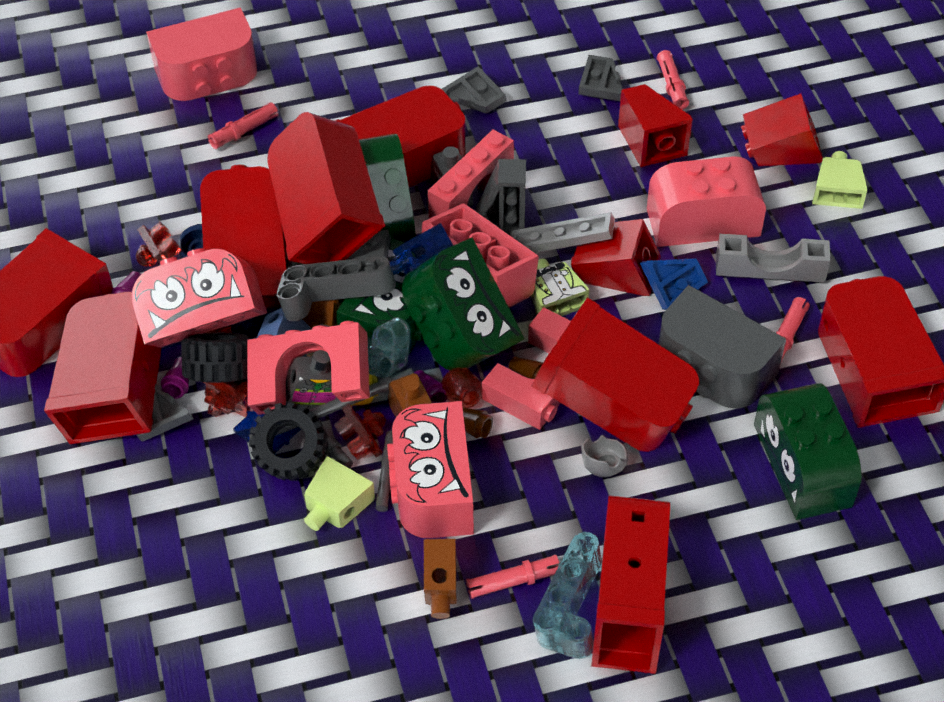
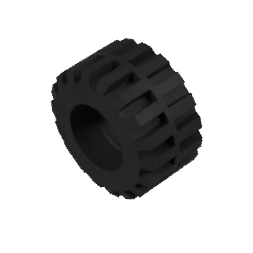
[181,332,254,383]
[249,402,328,481]

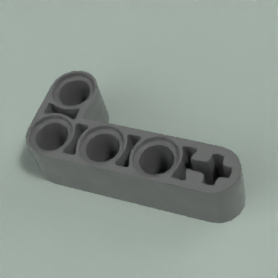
[277,256,396,321]

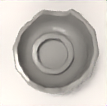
[581,435,628,477]

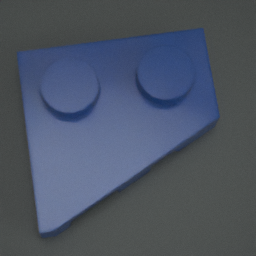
[640,258,708,309]

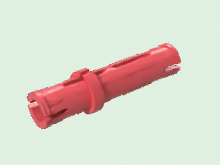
[657,50,689,110]
[208,102,279,149]
[776,297,810,365]
[466,554,561,599]

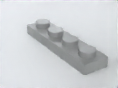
[511,212,615,253]

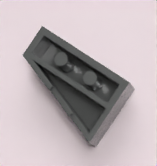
[474,159,526,236]

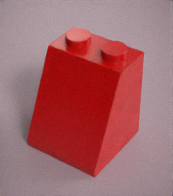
[618,84,693,167]
[741,94,823,166]
[571,219,661,296]

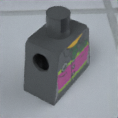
[286,350,337,409]

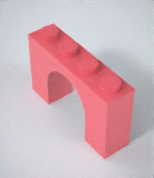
[428,130,514,219]
[482,307,571,430]
[247,321,370,415]

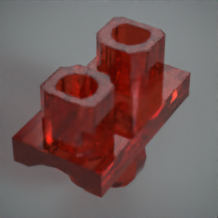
[135,221,181,267]
[203,381,251,418]
[334,404,386,460]

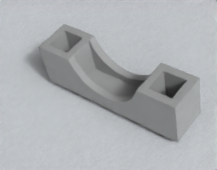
[716,234,831,282]

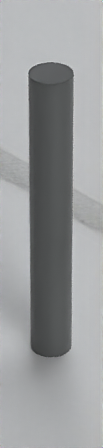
[376,431,393,512]

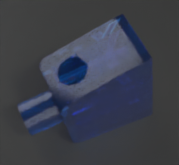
[388,223,453,275]

